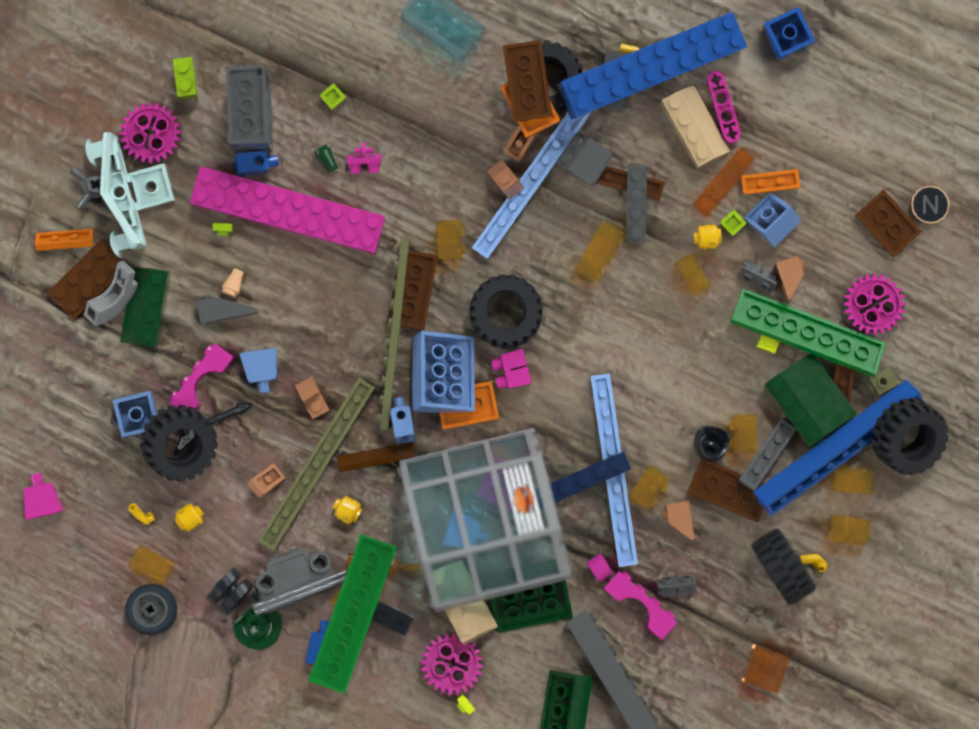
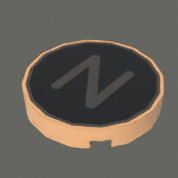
[910,186,949,224]

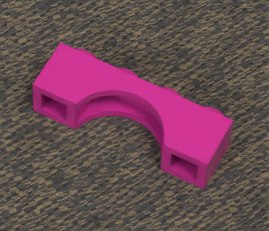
[169,344,235,410]
[603,571,677,640]

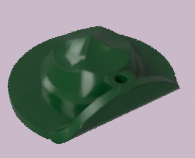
[233,606,282,650]

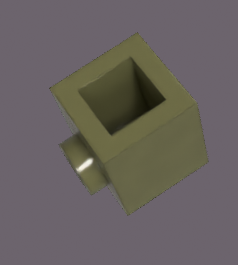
[867,367,900,396]

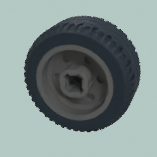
[125,584,178,635]

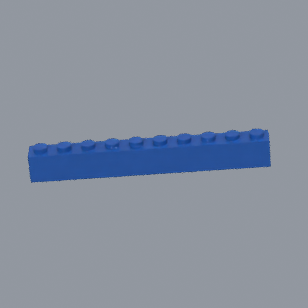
[753,380,923,516]

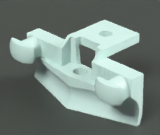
[85,132,175,258]

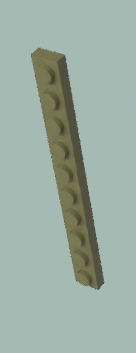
[377,238,410,430]
[257,378,375,551]

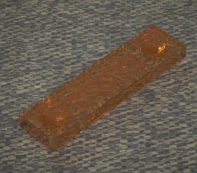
[692,147,756,217]

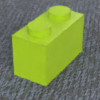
[173,57,199,101]

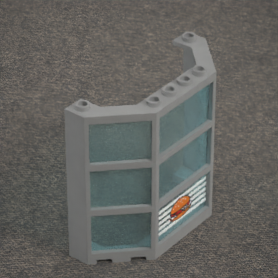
[397,428,572,612]

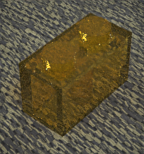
[436,220,465,261]
[674,253,711,297]
[729,414,757,454]
[628,465,670,510]
[831,465,873,495]
[827,515,871,546]
[129,545,175,585]

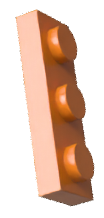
[741,169,801,195]
[35,228,94,251]

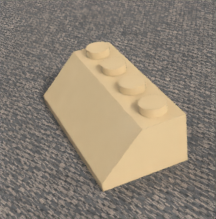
[660,85,730,170]
[432,559,498,645]

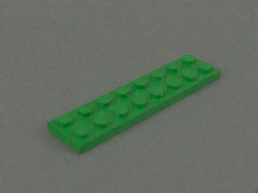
[730,288,886,377]
[308,534,397,694]

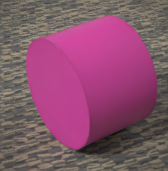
[586,553,613,582]

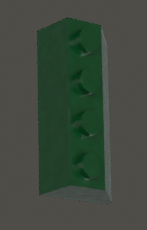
[120,267,171,349]
[540,670,593,729]

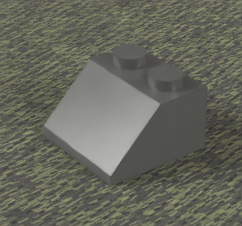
[556,133,614,187]

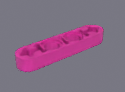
[707,71,741,144]

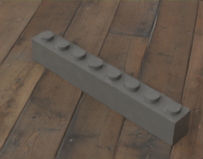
[566,610,662,729]

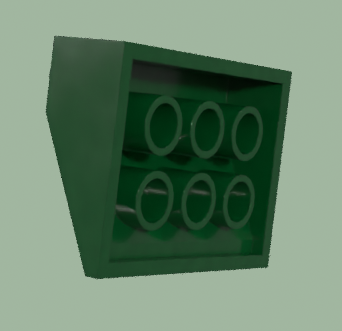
[764,353,858,448]
[485,558,573,633]

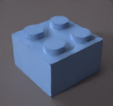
[113,391,158,439]

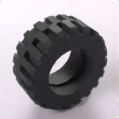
[542,41,582,114]
[470,274,543,349]
[872,398,949,475]
[140,404,218,482]
[751,529,816,605]

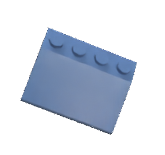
[412,331,475,413]

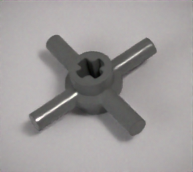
[69,167,102,211]

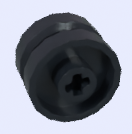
[206,567,254,617]

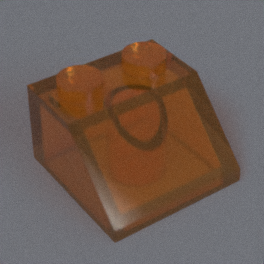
[742,645,790,694]

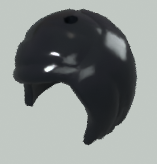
[694,425,730,462]

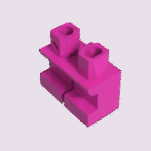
[491,348,532,389]

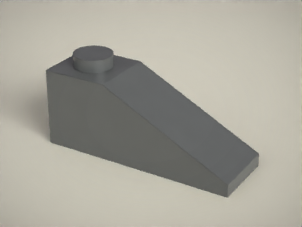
[196,295,259,325]

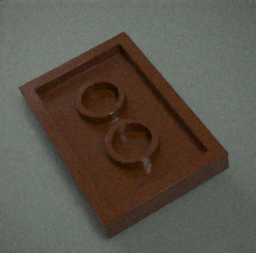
[854,189,922,257]

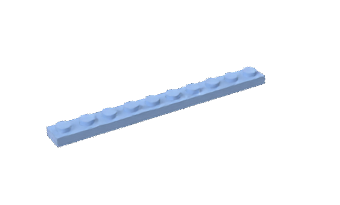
[472,112,592,259]
[591,374,638,567]

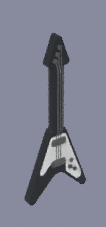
[174,403,253,455]

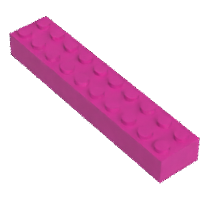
[190,166,386,255]

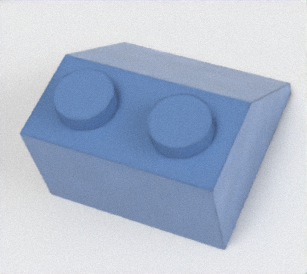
[743,192,801,247]

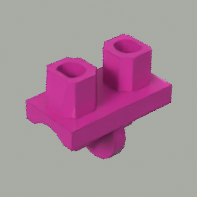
[347,142,382,174]

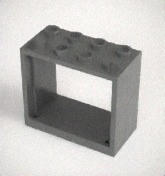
[226,65,273,154]

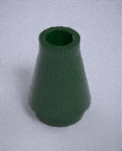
[314,144,339,173]

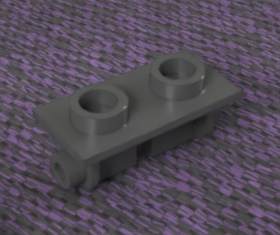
[737,261,779,293]
[656,575,697,597]

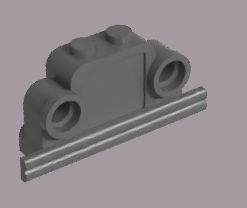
[252,548,347,616]

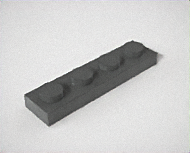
[626,165,647,242]
[738,419,797,492]

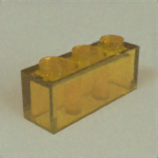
[574,221,624,283]

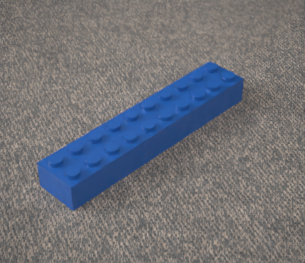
[557,12,747,120]

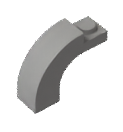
[84,261,138,327]

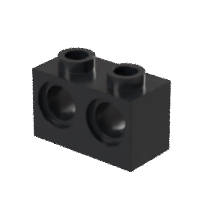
[372,601,414,636]

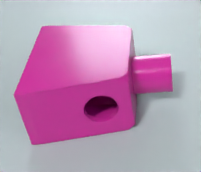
[24,473,64,520]

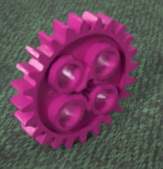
[119,102,182,164]
[843,273,906,335]
[420,633,483,696]

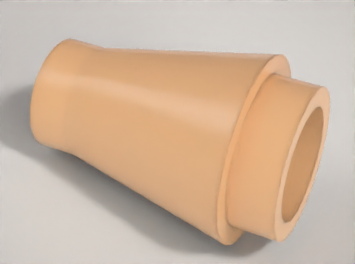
[221,269,244,298]

